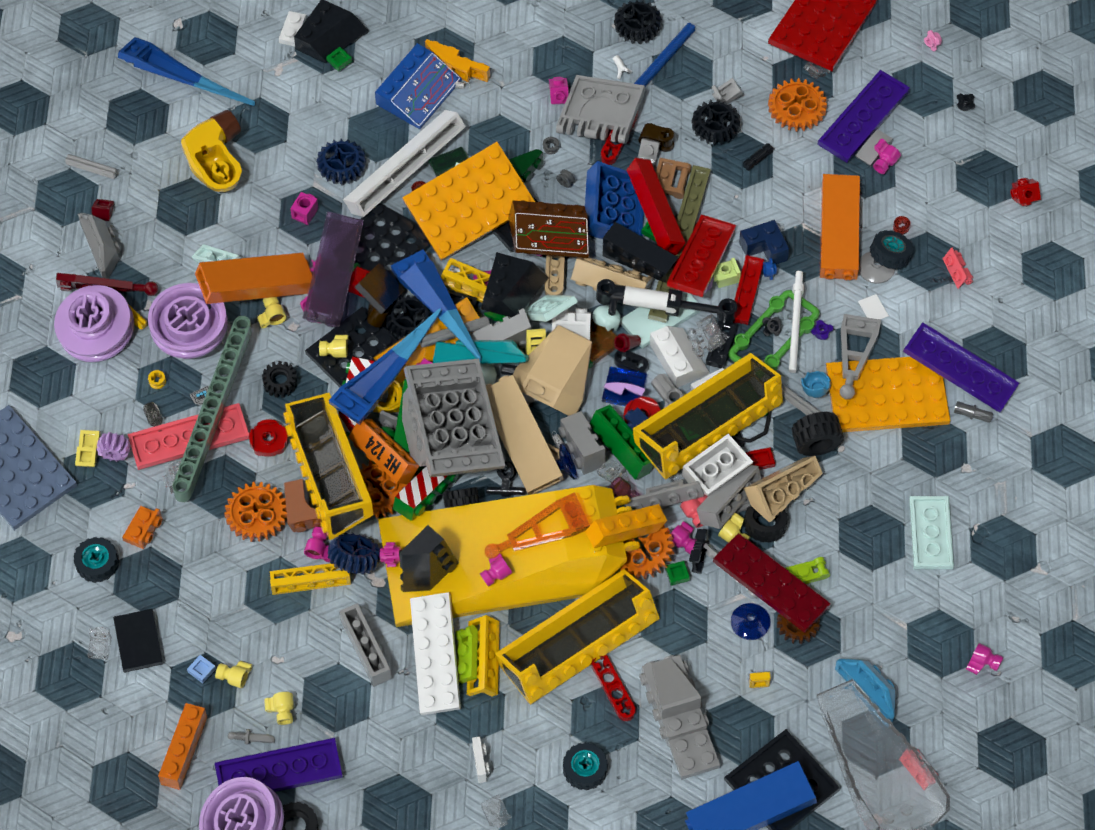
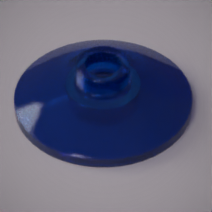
[556,443,577,480]
[731,603,770,640]

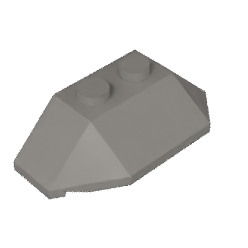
[78,213,120,279]

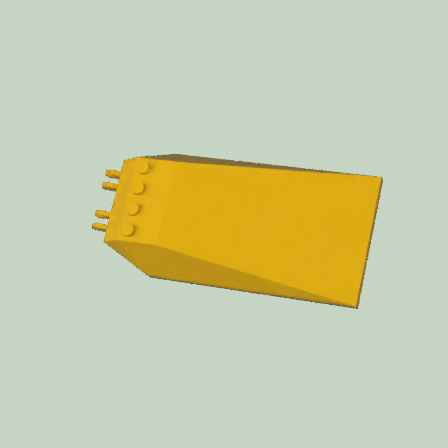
[378,485,640,627]

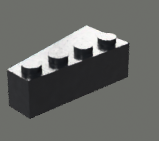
[602,222,678,283]

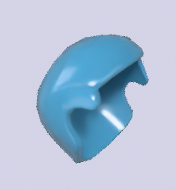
[801,371,831,398]

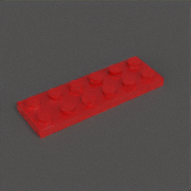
[667,214,736,297]

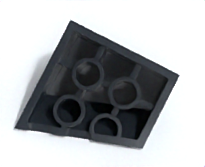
[294,0,369,63]
[481,252,548,318]
[399,525,458,592]

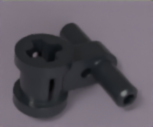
[486,461,526,497]

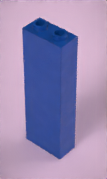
[685,761,817,830]

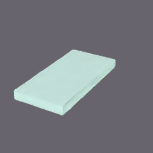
[620,290,700,349]
[525,295,578,322]
[909,496,954,569]

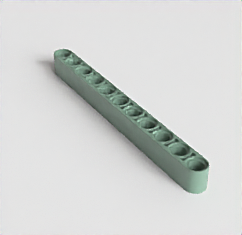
[172,316,252,502]

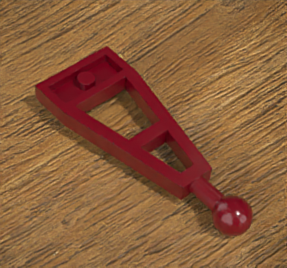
[56,273,159,296]

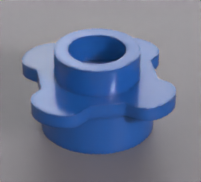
[763,258,777,280]

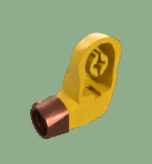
[181,110,242,192]

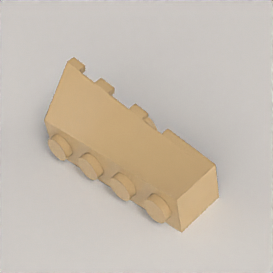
[571,257,655,292]
[744,456,823,522]

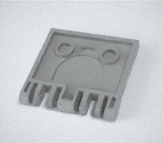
[556,75,645,144]

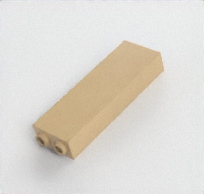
[486,375,564,495]

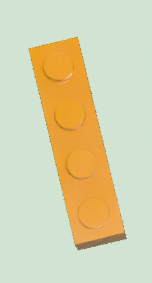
[585,504,667,548]

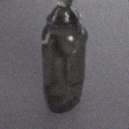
[143,402,163,432]

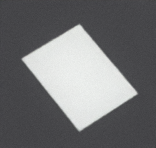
[858,294,889,319]

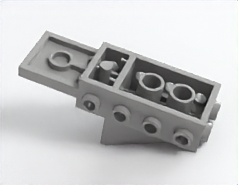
[639,655,720,780]

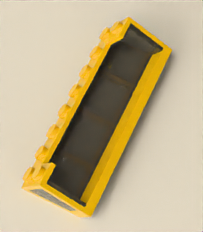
[633,353,783,480]
[283,392,373,540]
[495,569,660,705]

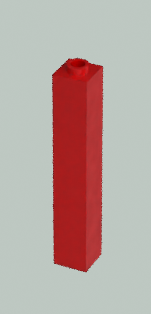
[627,158,685,255]

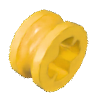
[148,370,166,389]

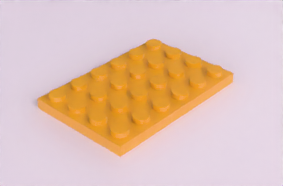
[402,142,535,261]
[825,357,950,432]

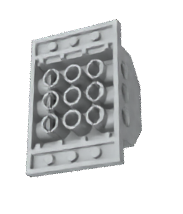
[402,359,505,477]

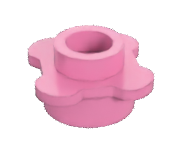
[924,30,942,51]

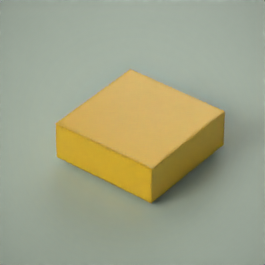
[749,672,771,688]

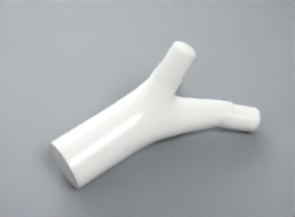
[613,55,632,79]

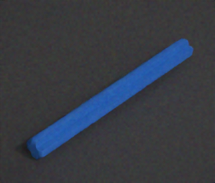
[634,23,695,86]

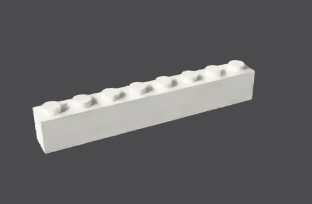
[343,110,466,217]

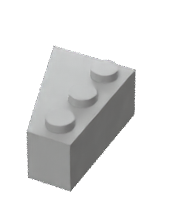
[470,308,532,350]
[558,411,605,475]

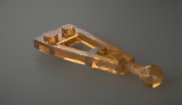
[484,492,590,559]

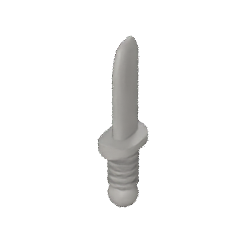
[228,729,275,744]

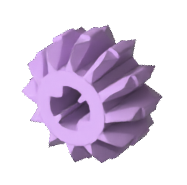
[97,432,130,462]

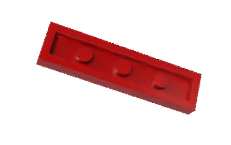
[733,255,764,325]

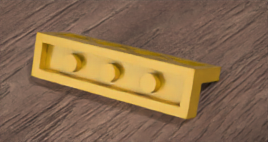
[441,258,490,303]
[270,563,351,595]
[466,615,499,697]

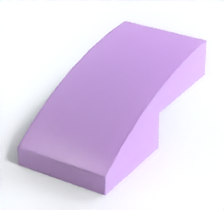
[603,382,645,396]

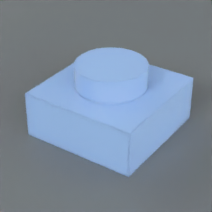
[187,655,216,683]

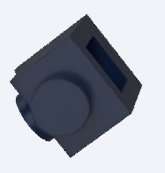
[624,407,648,431]

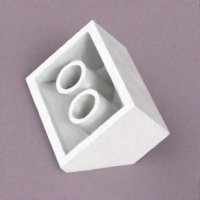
[650,326,709,388]
[682,434,753,496]

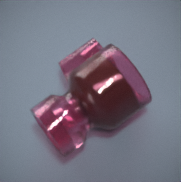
[606,477,640,499]

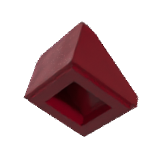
[92,199,114,221]

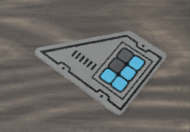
[190,386,216,408]

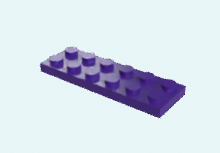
[817,70,910,163]
[903,322,1019,413]
[214,738,343,792]

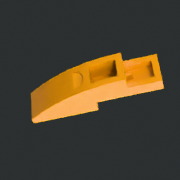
[425,39,490,82]

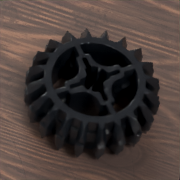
[614,0,662,44]
[691,99,741,146]
[385,294,433,340]

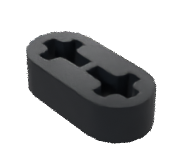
[614,350,648,376]

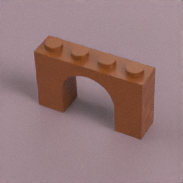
[284,468,365,533]

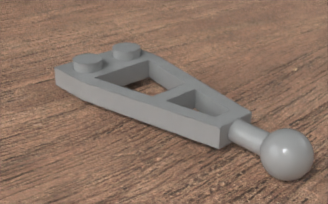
[840,314,881,399]

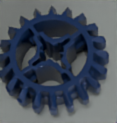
[316,138,366,186]
[328,532,380,575]

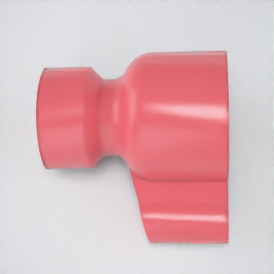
[680,495,708,528]

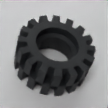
[262,361,297,398]
[442,487,480,508]

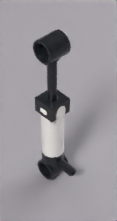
[596,279,737,324]

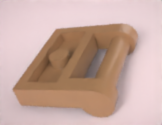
[656,158,692,199]

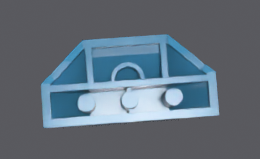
[835,659,895,726]

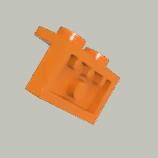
[122,506,163,549]

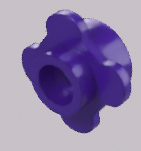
[811,320,833,340]

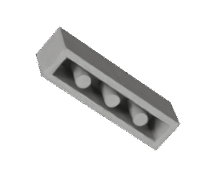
[697,465,762,529]
[339,603,391,687]

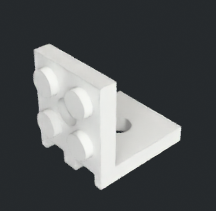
[552,308,591,340]

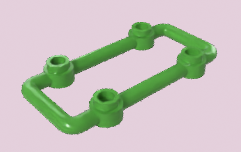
[728,290,820,377]

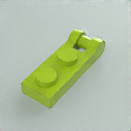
[785,557,830,584]
[455,625,478,684]

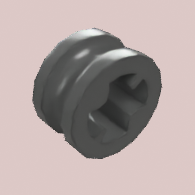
[543,136,559,155]
[556,169,575,188]

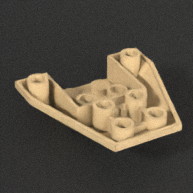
[513,325,592,416]

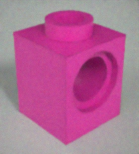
[290,192,319,225]

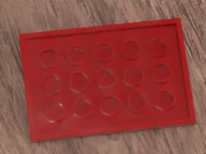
[768,0,878,71]

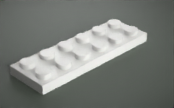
[410,592,461,715]

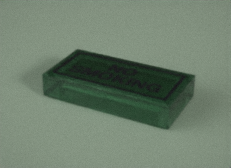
[429,146,468,177]

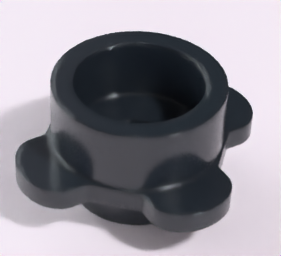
[956,93,975,111]
[762,317,781,336]

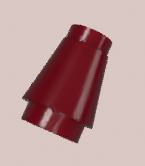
[614,333,641,352]

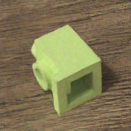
[713,258,741,288]

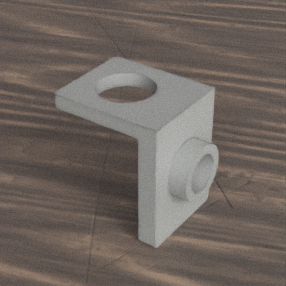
[380,410,399,431]

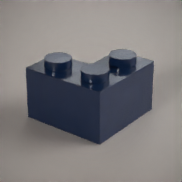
[739,219,789,264]

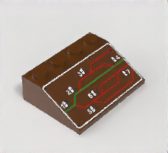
[508,200,589,258]

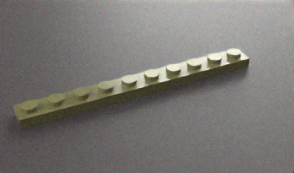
[648,165,711,323]

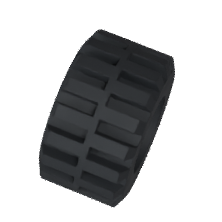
[791,412,844,456]

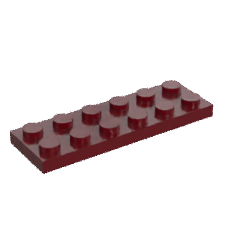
[713,533,831,633]

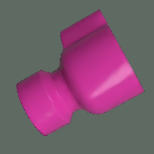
[873,138,901,174]
[671,521,697,554]
[304,527,330,562]
[479,553,513,587]
[966,643,1004,675]

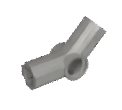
[651,373,683,408]

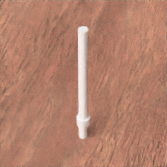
[789,271,804,373]

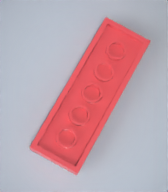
[128,403,249,470]

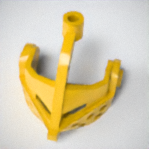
[373,380,402,413]

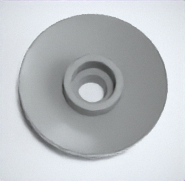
[858,252,895,284]

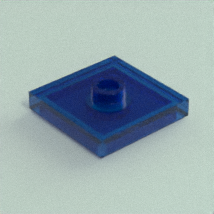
[602,366,647,407]

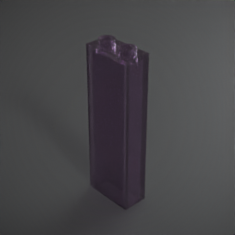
[302,211,364,327]

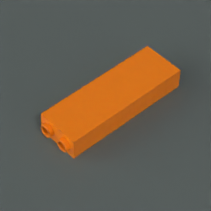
[820,174,860,280]
[195,253,315,304]

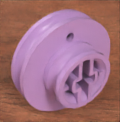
[148,283,228,359]
[54,285,134,362]
[199,777,284,830]

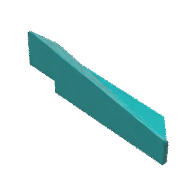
[433,340,529,364]

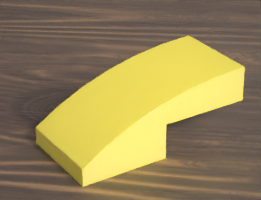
[75,430,101,467]

